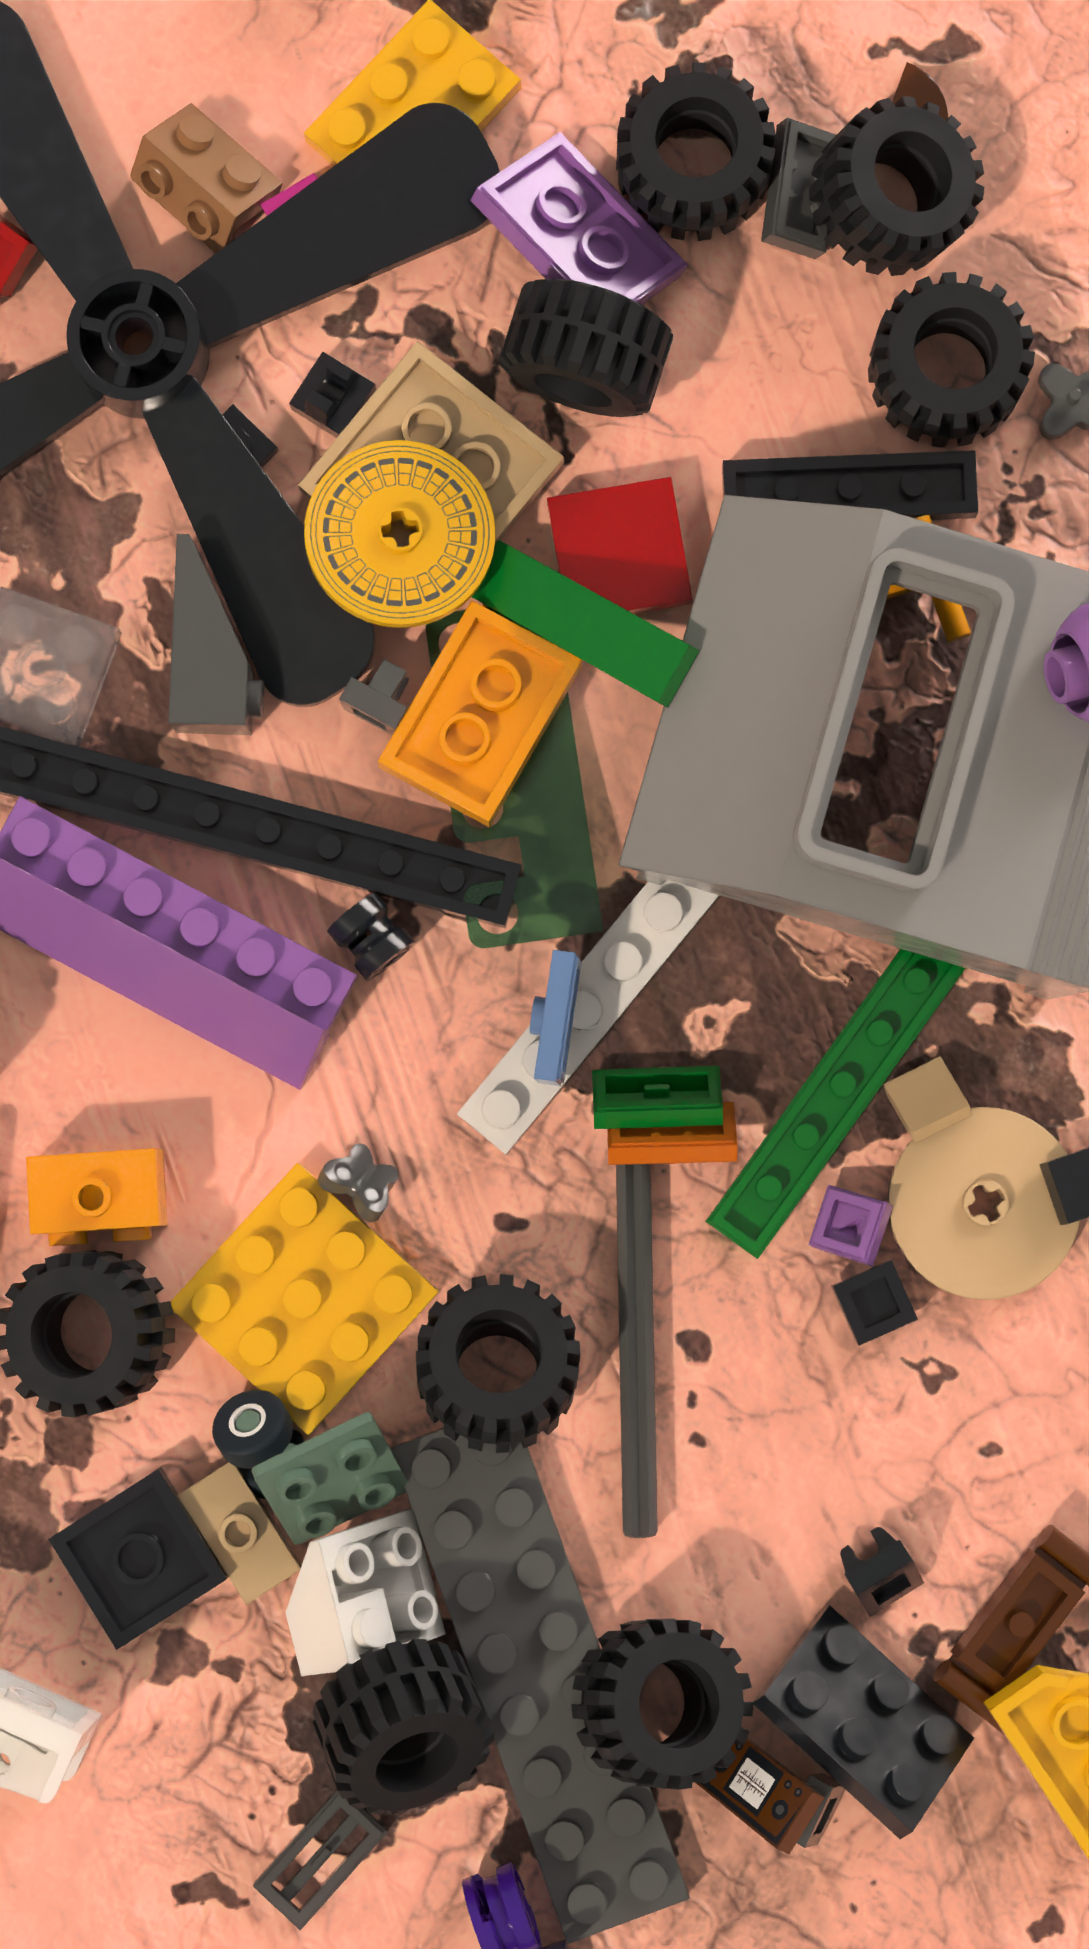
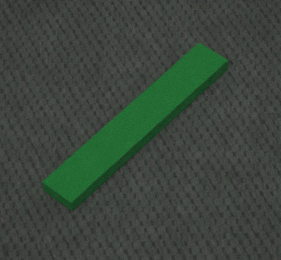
[705,949,965,1259]

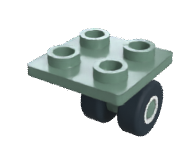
[212,1390,408,1545]

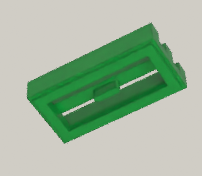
[592,1066,723,1129]

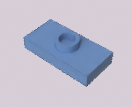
[530,950,582,1086]

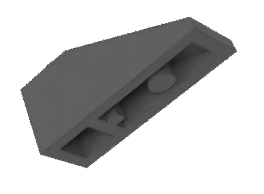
[168,534,264,735]

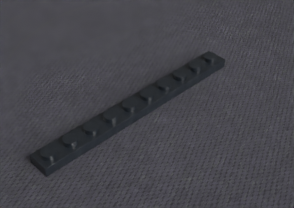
[0,726,522,929]

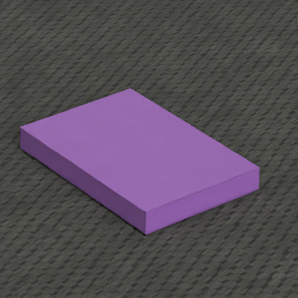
[470,132,688,305]

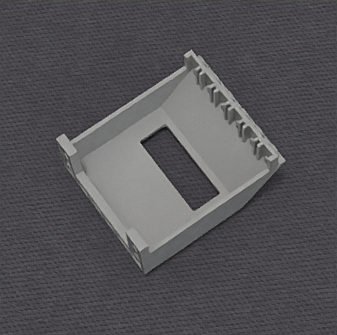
[618,495,1089,1000]

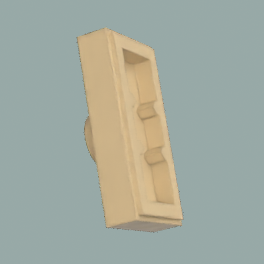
[177,1462,302,1605]

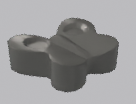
[1038,363,1089,440]
[318,1143,399,1222]

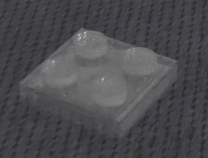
[0,586,122,747]

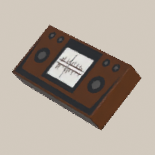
[696,1737,825,1854]

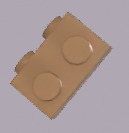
[130,103,283,253]

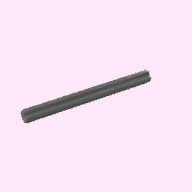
[616,1164,658,1538]

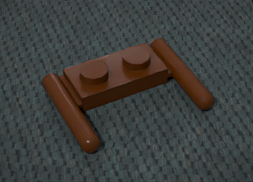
[933,1525,1089,1735]

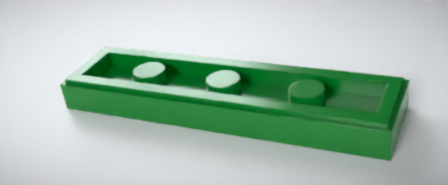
[472,539,700,708]

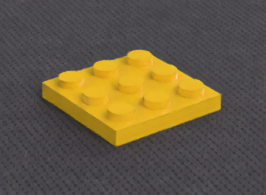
[170,1162,440,1436]

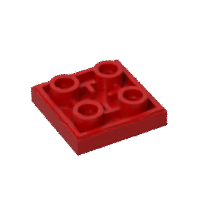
[547,477,693,614]

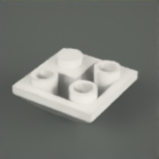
[285,1508,446,1676]

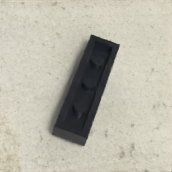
[722,450,978,520]

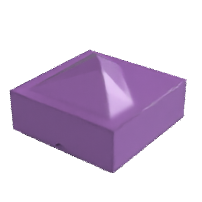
[808,1184,893,1267]

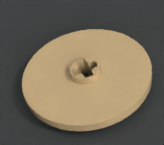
[888,1107,1080,1300]

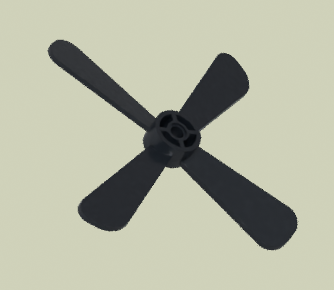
[0,1,500,707]

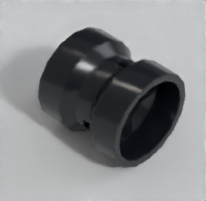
[327,892,416,982]

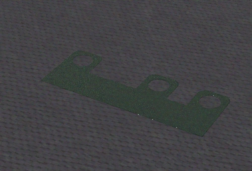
[426,607,603,948]

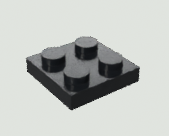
[48,1467,229,1650]

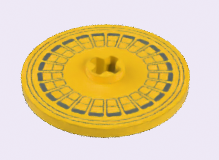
[304,440,495,628]

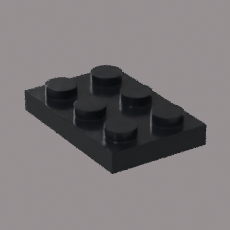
[752,1605,974,1839]

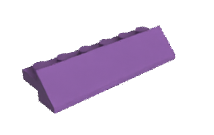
[0,796,358,1090]

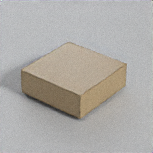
[883,1056,972,1144]

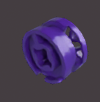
[462,1861,542,1949]

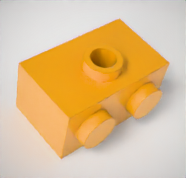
[26,1148,168,1246]

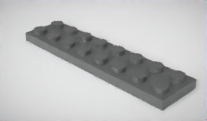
[391,1428,690,1944]

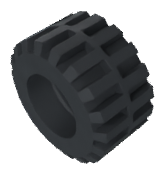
[616,62,776,241]
[809,96,985,276]
[868,272,1035,448]
[499,279,673,417]
[0,1250,176,1417]
[416,1274,581,1453]
[571,1619,753,1790]
[312,1639,494,1815]

